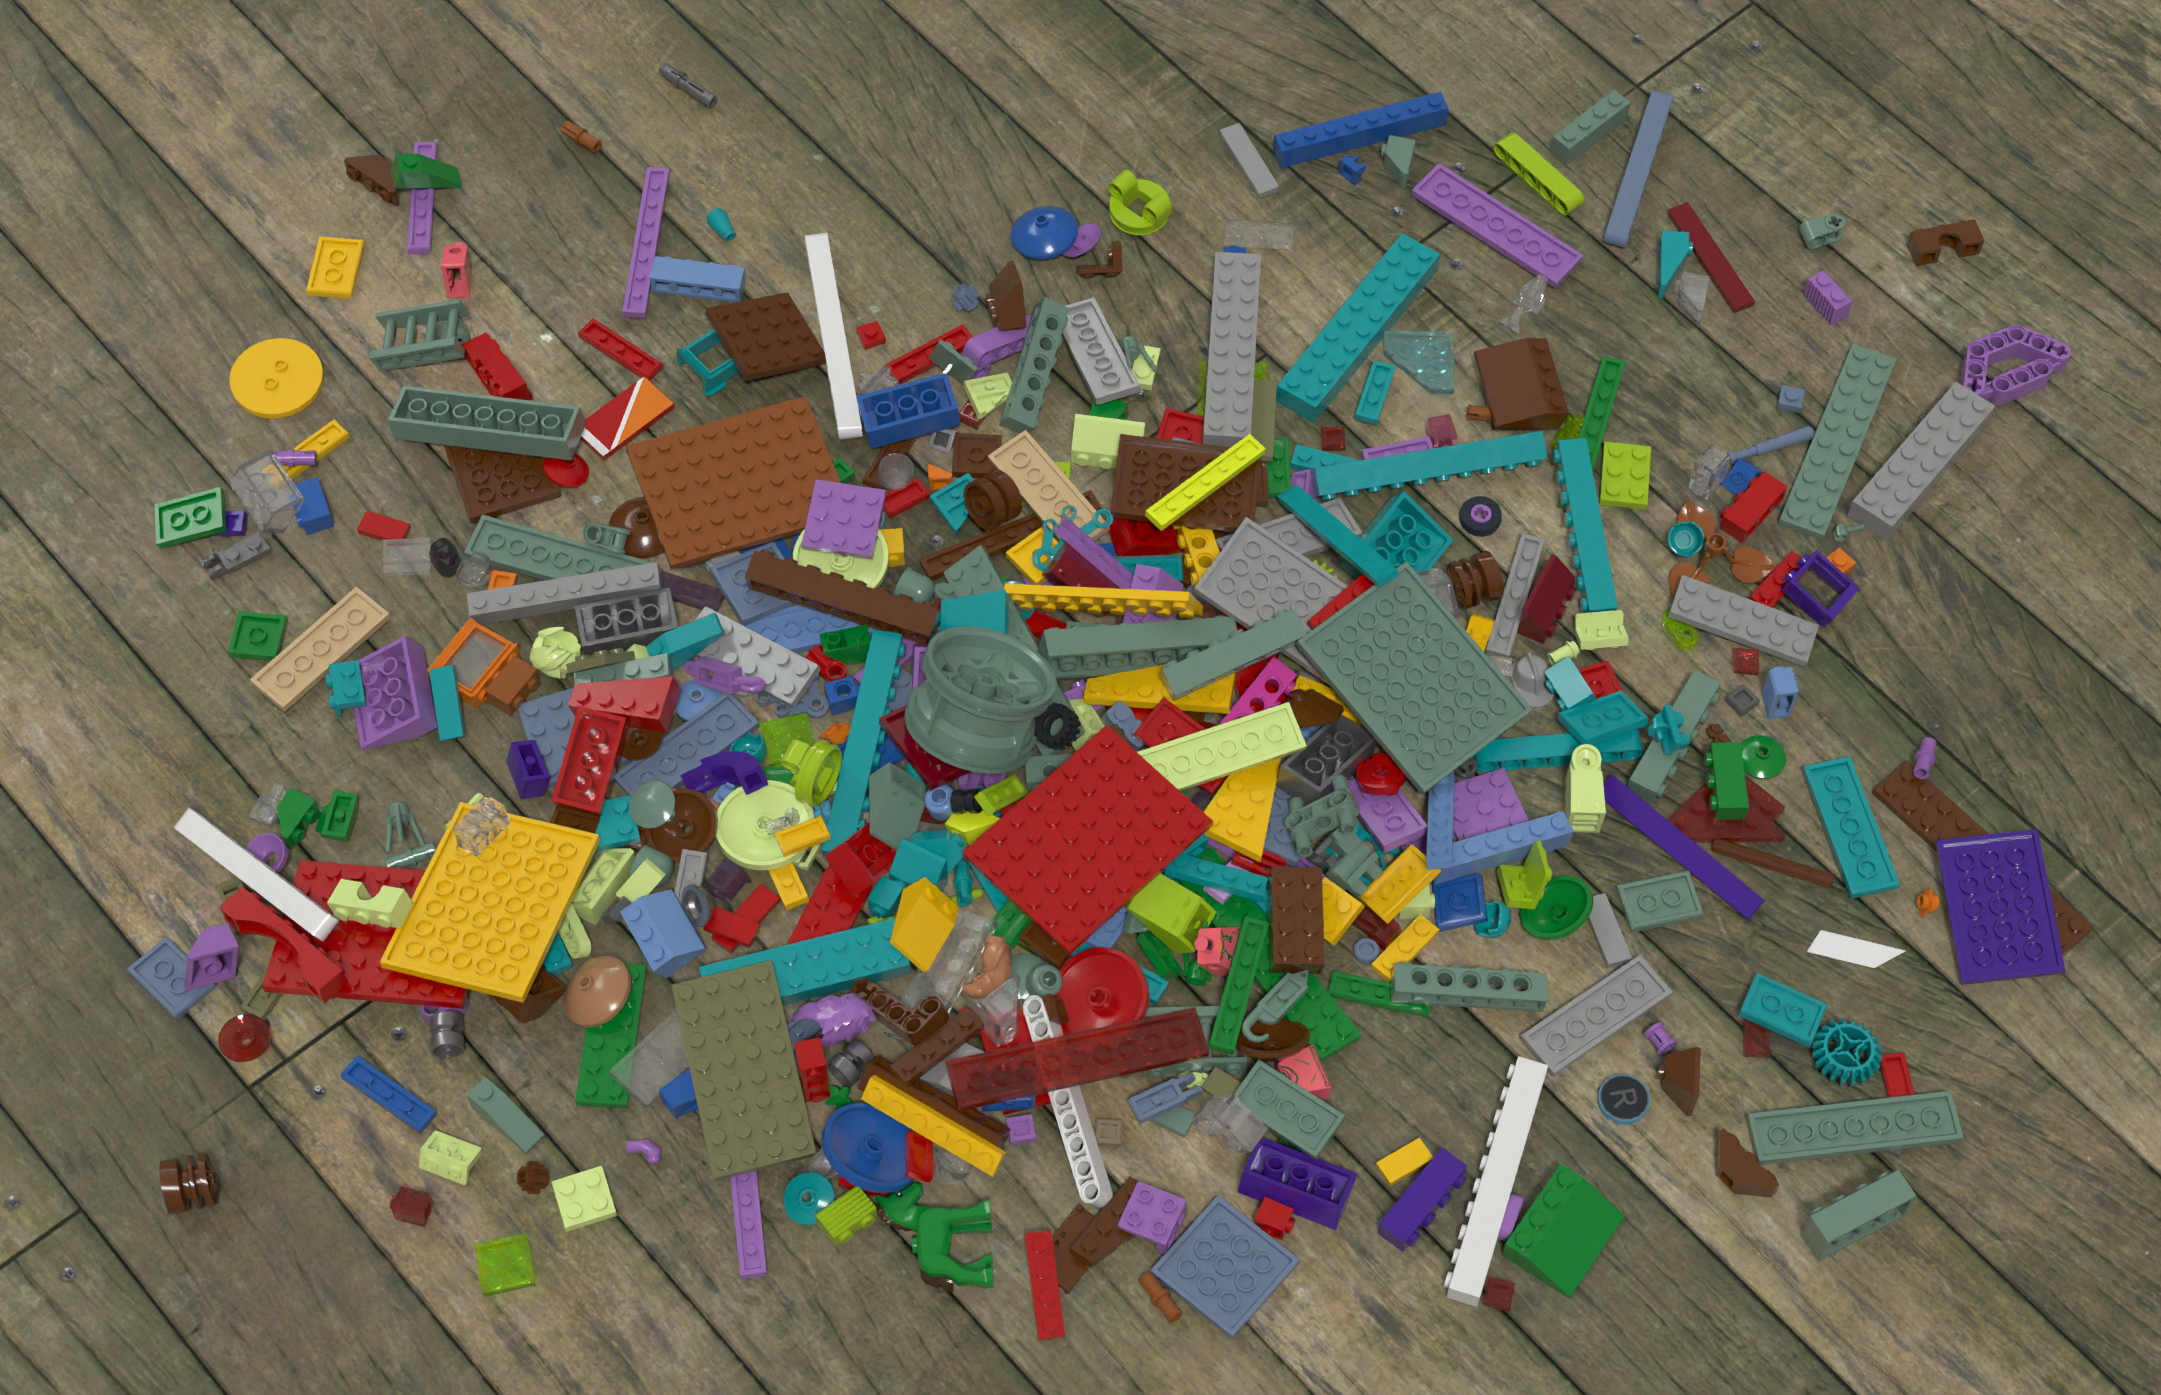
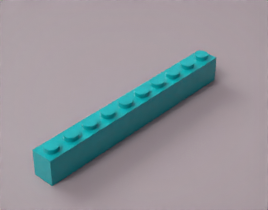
[1311,431,1547,500]
[822,629,906,860]

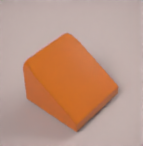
[928,464,952,491]

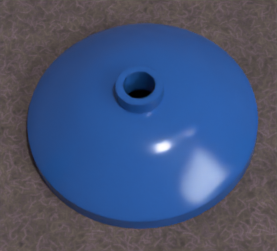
[1011,206,1078,260]

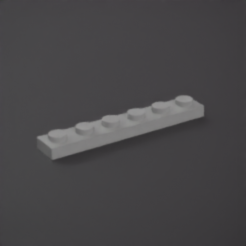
[1485,533,1545,661]

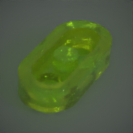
[1661,607,1699,651]

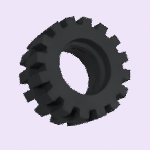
[1034,703,1081,750]

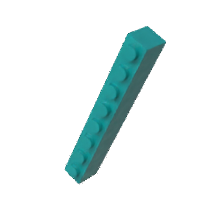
[1552,438,1618,613]

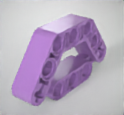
[1960,325,2071,405]

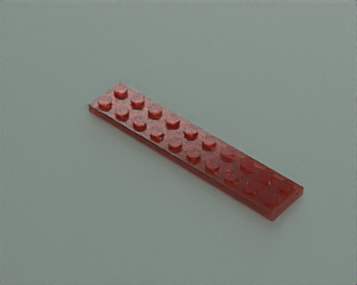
[945,1007,1210,1112]

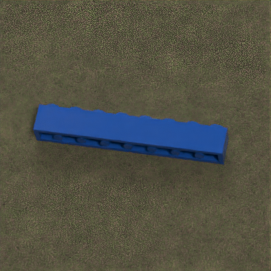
[1273,92,1449,169]

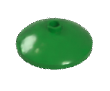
[1520,876,1593,940]

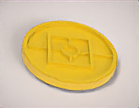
[229,338,324,419]

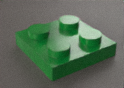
[228,611,288,661]

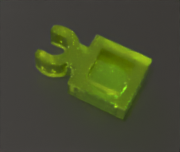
[1551,413,1584,450]

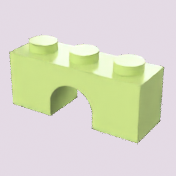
[327,879,414,928]

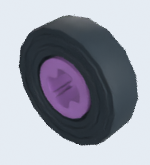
[1459,496,1502,537]

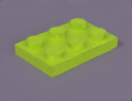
[1599,441,1651,510]

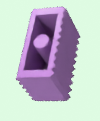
[1804,270,1853,325]

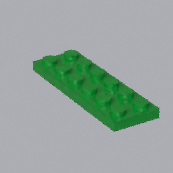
[575,963,647,1109]

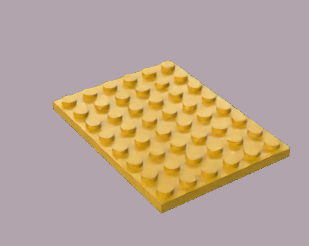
[380,802,600,1003]

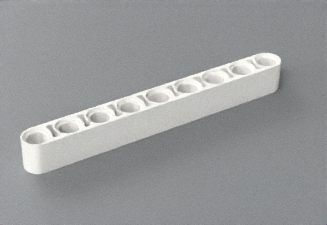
[174,807,339,942]
[1023,995,1113,1208]

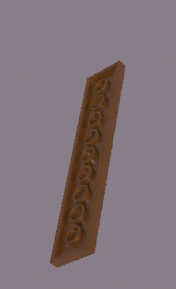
[1872,761,2094,956]

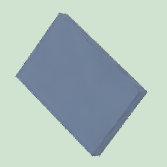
[127,937,216,1021]

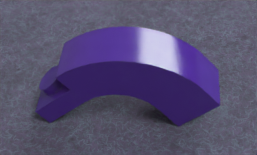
[680,751,769,795]

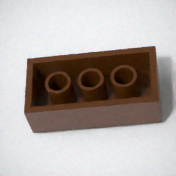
[1268,867,1325,974]

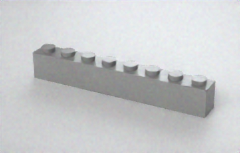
[467,562,664,625]

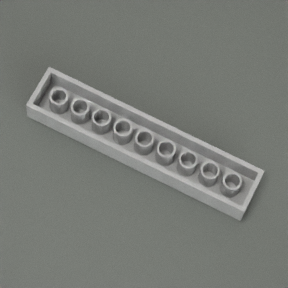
[1203,252,1261,447]

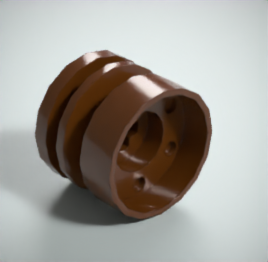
[1446,551,1504,610]
[159,1152,218,1215]

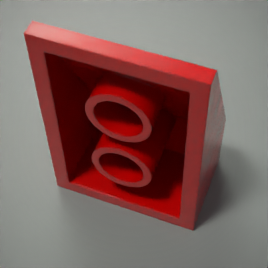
[1109,518,1184,556]
[825,821,897,897]

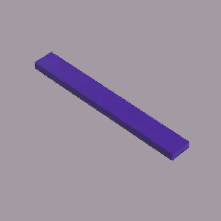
[1603,775,1766,920]

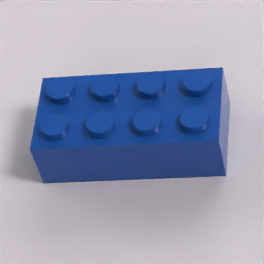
[856,373,961,449]

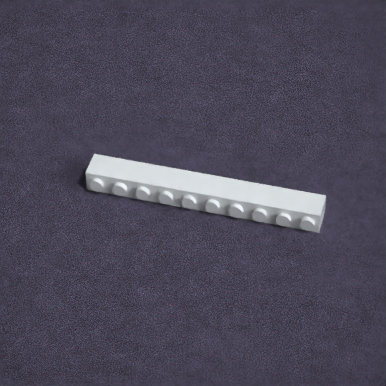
[1444,1056,1548,1307]

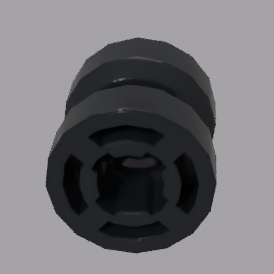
[950,789,983,814]

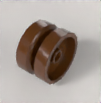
[963,470,1022,530]

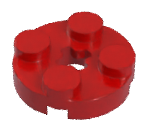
[1356,753,1406,796]

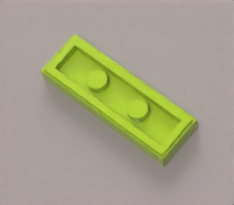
[974,774,1029,817]

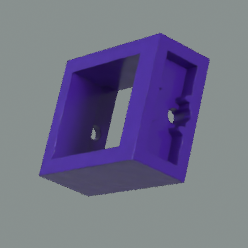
[1780,550,1860,628]

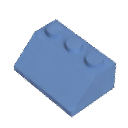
[620,889,707,979]

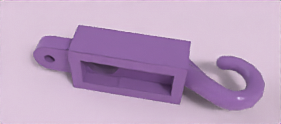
[684,656,766,694]

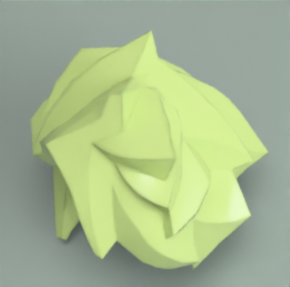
[530,627,581,679]

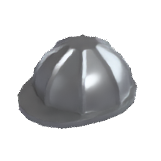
[681,885,715,927]

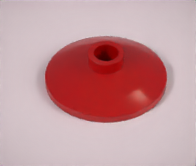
[543,453,589,488]

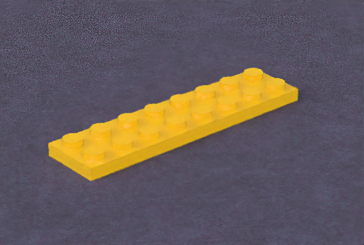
[1004,584,1203,618]

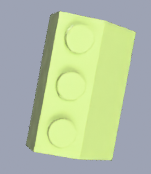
[1071,414,1145,469]

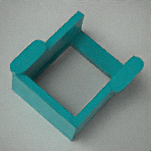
[677,329,739,397]

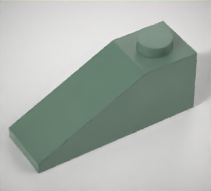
[467,1077,544,1154]

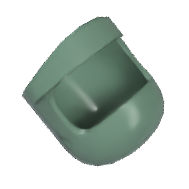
[893,567,935,604]
[628,845,674,888]

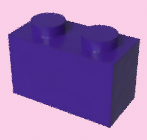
[506,740,550,799]

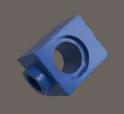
[824,676,860,716]

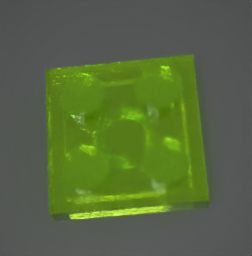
[759,713,814,767]
[474,1233,536,1297]

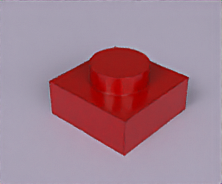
[856,321,886,350]

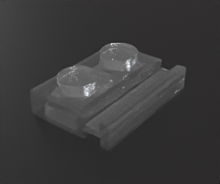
[382,538,432,576]

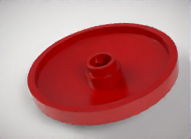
[1054,947,1150,1049]

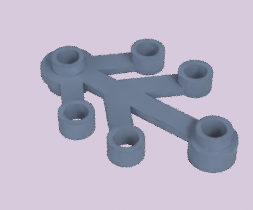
[755,673,829,719]

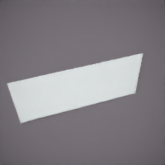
[1807,930,1905,968]

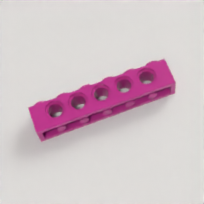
[1197,657,1297,791]

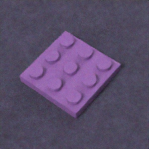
[801,479,887,559]
[1454,768,1529,841]

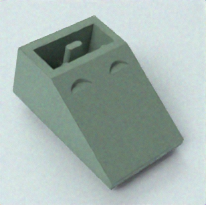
[869,762,926,850]

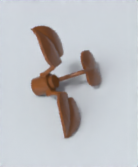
[1669,501,1775,597]

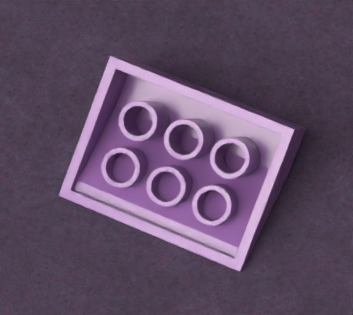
[354,636,438,750]

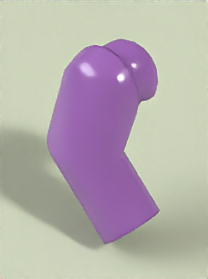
[626,1139,662,1163]

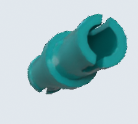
[953,860,973,907]

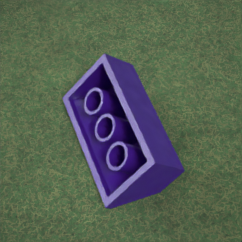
[1238,1137,1358,1230]

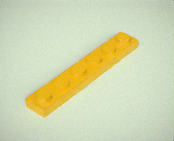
[861,1075,1006,1177]

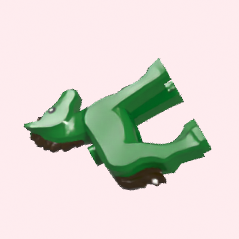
[875,1183,994,1292]

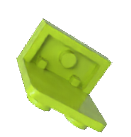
[1496,840,1552,909]

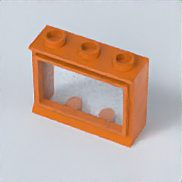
[427,617,520,709]

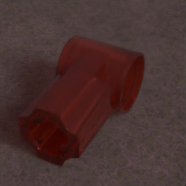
[1352,904,1401,950]

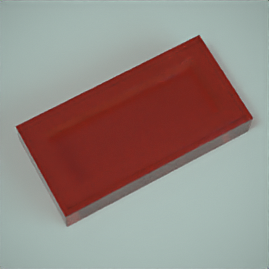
[1742,1017,1771,1058]

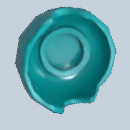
[1667,521,1705,557]
[730,732,767,764]
[1475,900,1511,939]

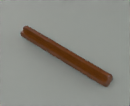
[1712,838,1834,888]

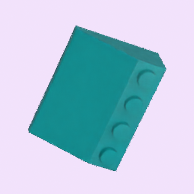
[1339,491,1453,580]

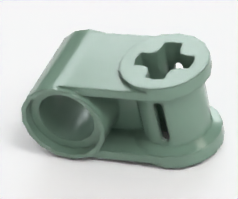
[1799,213,1845,249]
[582,523,631,554]

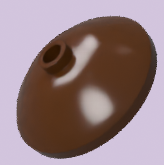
[609,497,664,559]
[646,789,718,863]
[1235,1018,1310,1062]

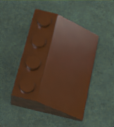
[1474,338,1569,430]

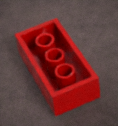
[551,706,630,816]

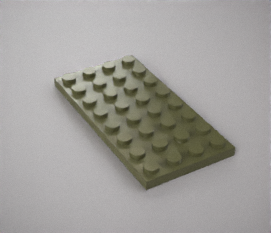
[671,960,817,1181]

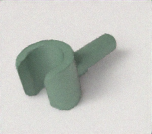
[1833,524,1865,542]

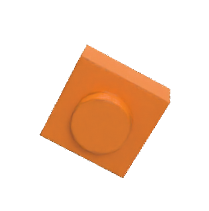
[1826,547,1856,575]
[487,570,518,590]
[819,722,850,745]

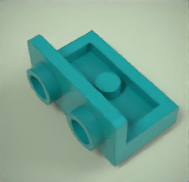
[325,660,366,717]

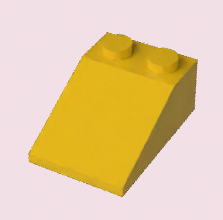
[890,877,959,973]

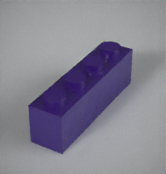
[1377,1148,1467,1252]

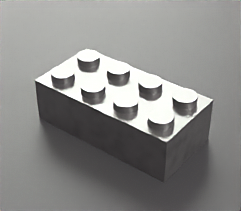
[574,587,678,656]
[1276,715,1377,805]

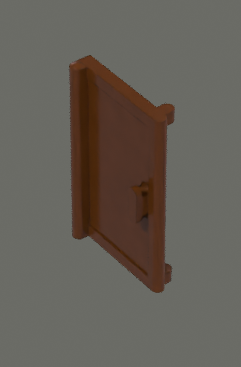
[1052,1205,1096,1294]

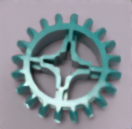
[1812,1018,1882,1087]

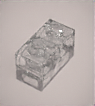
[453,794,510,857]

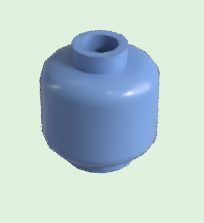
[924,785,953,820]

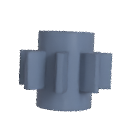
[951,283,979,312]

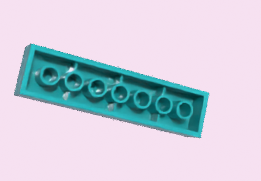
[699,918,911,1006]

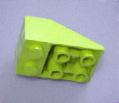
[1126,873,1216,954]

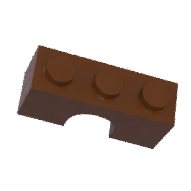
[1907,219,1984,266]

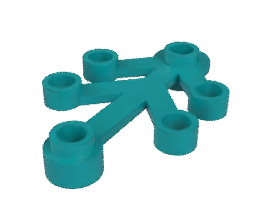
[1032,505,1113,571]

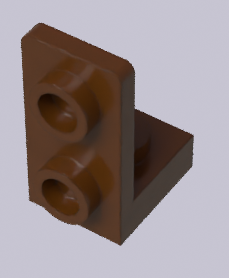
[1076,241,1123,277]

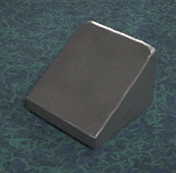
[928,429,959,454]

